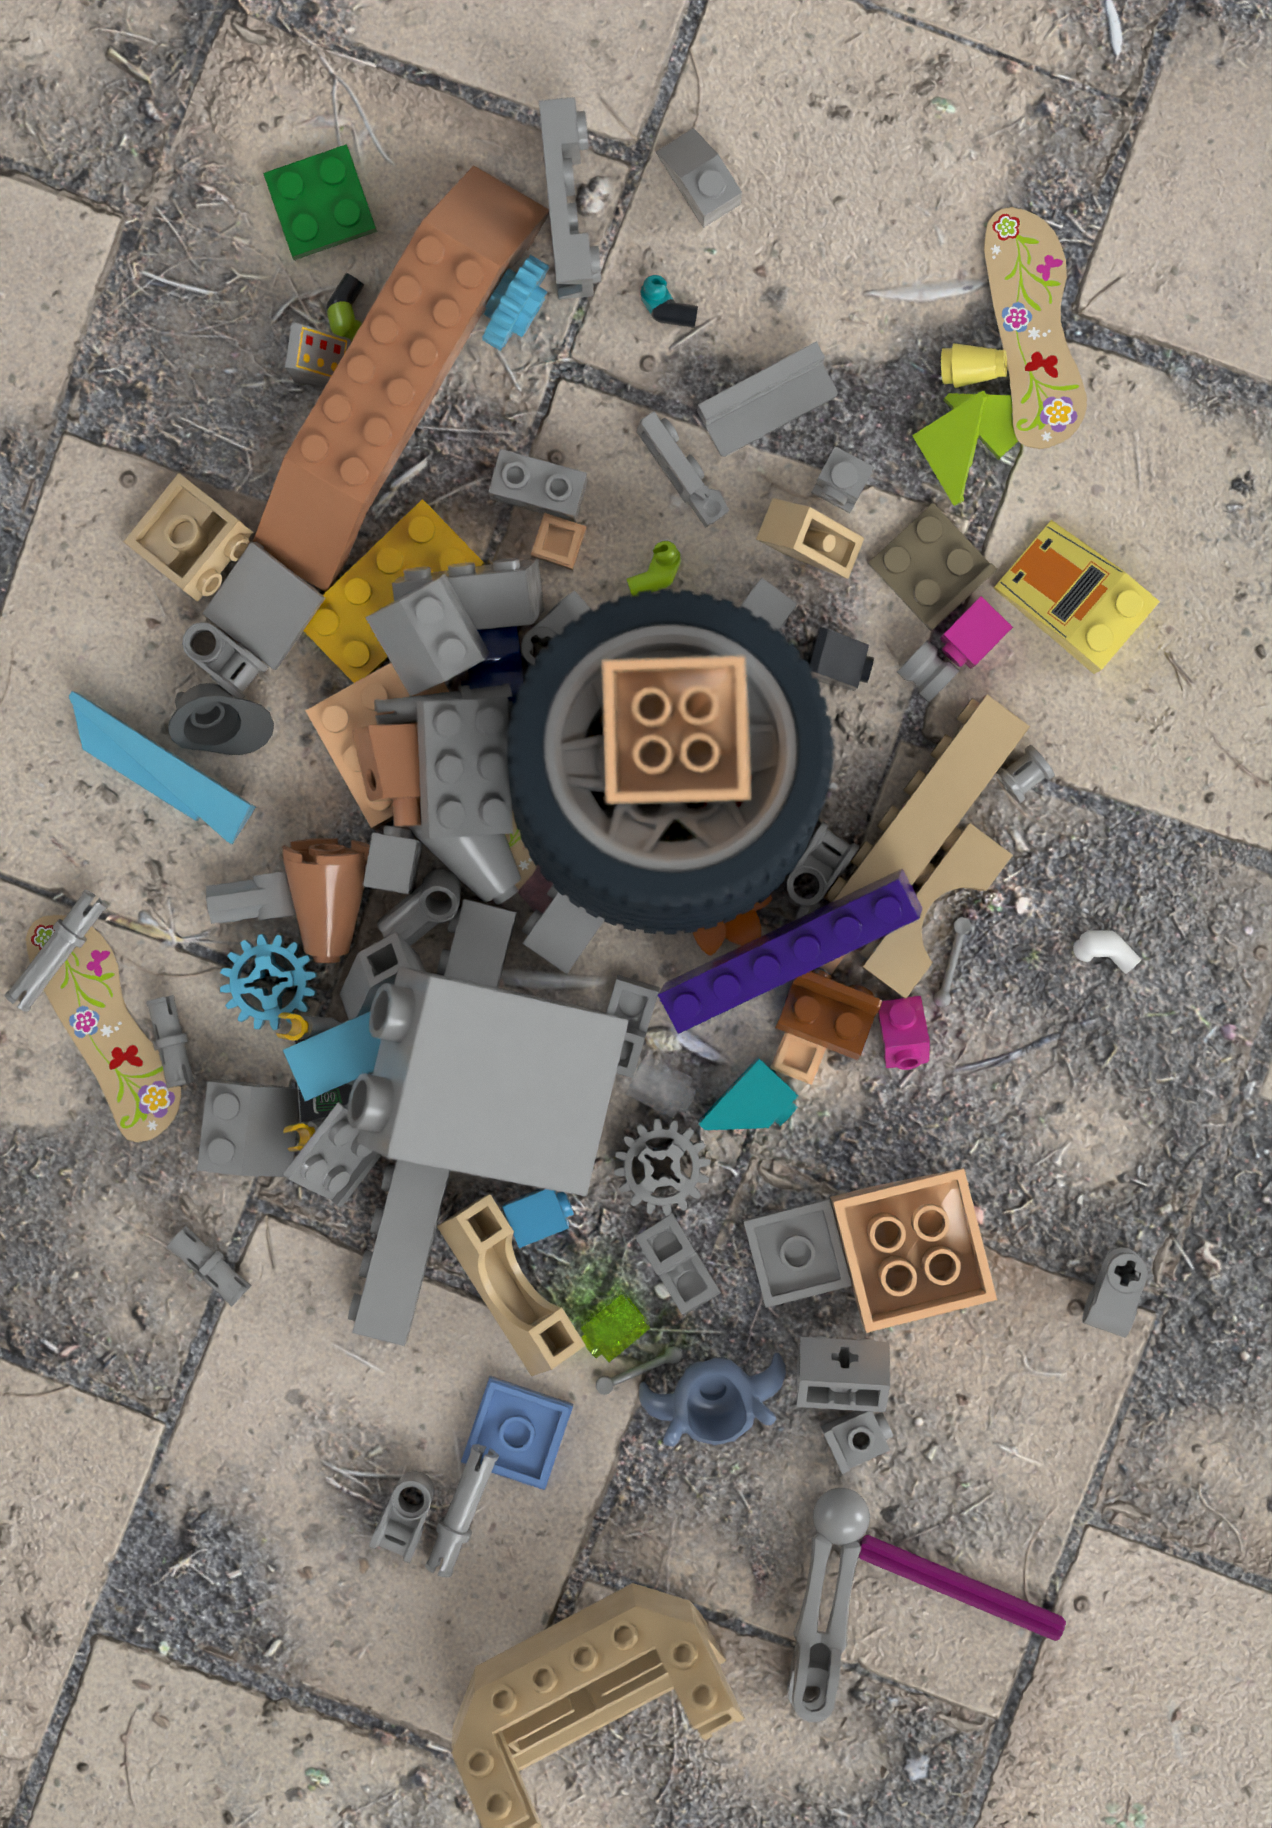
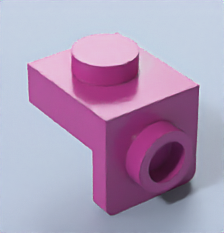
[878,996,930,1070]

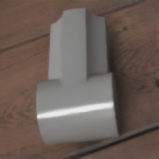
[377,869,461,946]
[206,871,296,924]

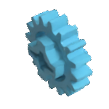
[482,255,549,351]
[220,934,318,1030]

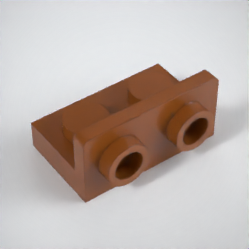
[775,969,882,1060]

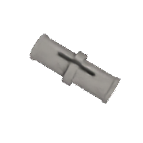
[146,995,195,1088]
[166,1226,251,1307]

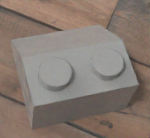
[366,573,490,697]
[197,1078,299,1177]

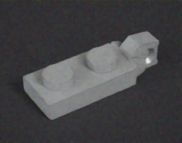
[636,411,729,528]

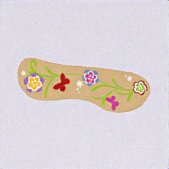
[984,207,1087,449]
[26,915,181,1142]

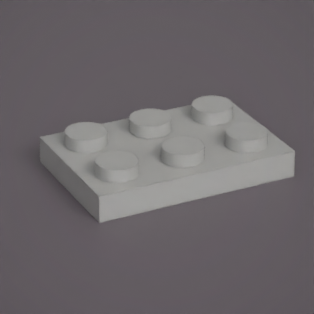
[416,698,513,839]

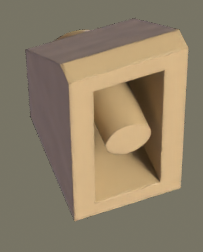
[756,498,864,579]

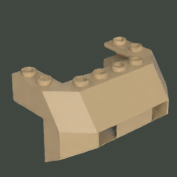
[452,1583,745,1828]

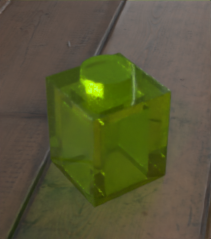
[580,1289,650,1363]

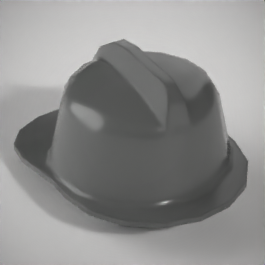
[168,683,274,755]

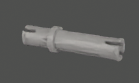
[374,683,513,725]
[5,890,108,1012]
[425,1444,499,1577]

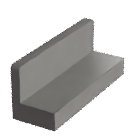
[697,341,838,457]

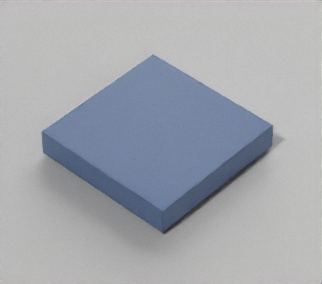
[461,1376,573,1490]

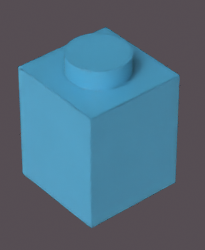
[502,1188,574,1248]

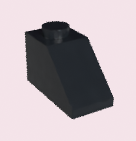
[808,627,874,691]

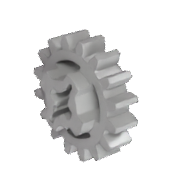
[614,1118,710,1216]

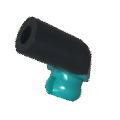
[640,275,698,328]

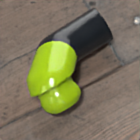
[326,273,364,342]

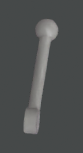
[934,917,971,1007]
[596,1346,682,1395]

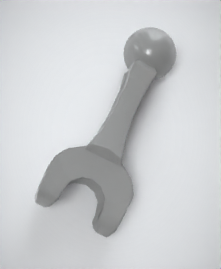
[787,1488,870,1722]

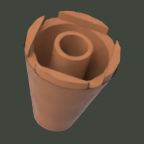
[282,838,370,963]

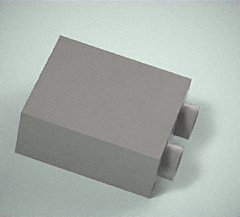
[348,966,629,1196]

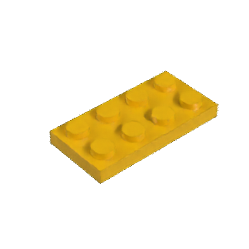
[303,499,485,683]

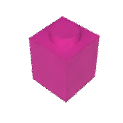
[939,596,1013,669]

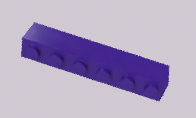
[658,868,923,1034]

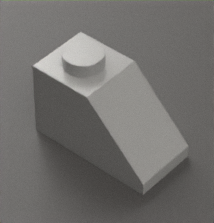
[656,128,742,228]

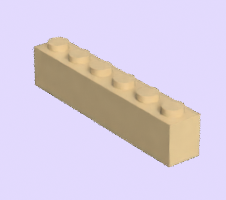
[824,694,1030,904]

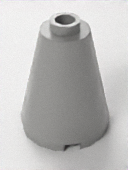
[409,823,521,905]

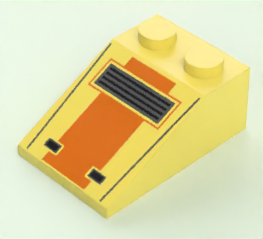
[993,520,1160,674]

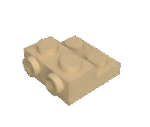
[123,473,253,602]

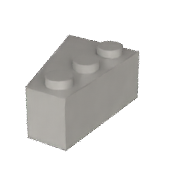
[392,558,544,630]

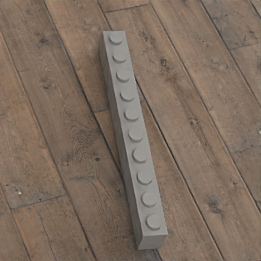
[348,899,518,1346]

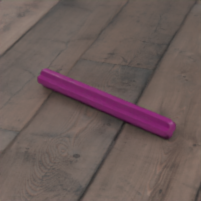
[859,1535,1066,1641]

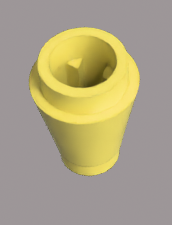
[941,343,1007,388]

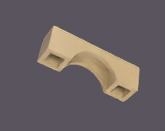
[859,823,1013,999]
[437,1194,586,1377]

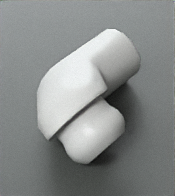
[1073,930,1141,974]

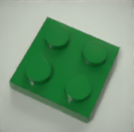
[263,144,377,261]

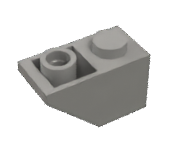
[340,932,425,1020]

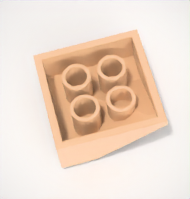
[603,656,751,804]
[305,663,450,830]
[830,1168,997,1333]

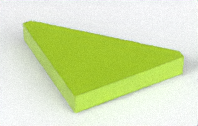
[912,391,988,506]
[943,393,1018,460]

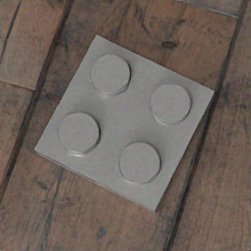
[743,1198,852,1308]

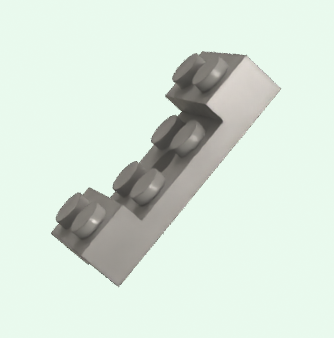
[539,97,601,300]

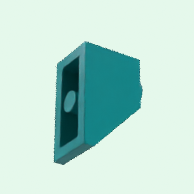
[697,1057,799,1130]

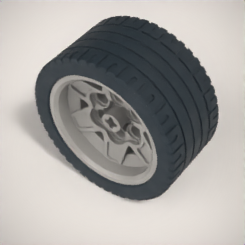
[507,589,834,934]

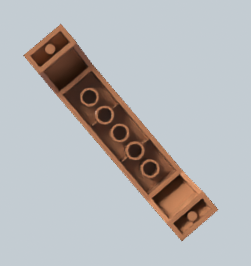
[253,165,550,592]

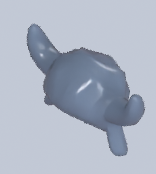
[639,1353,786,1447]

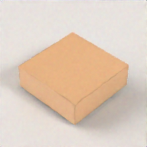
[531,513,587,570]
[770,1032,826,1085]

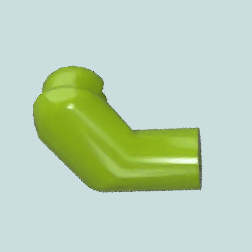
[626,540,681,596]

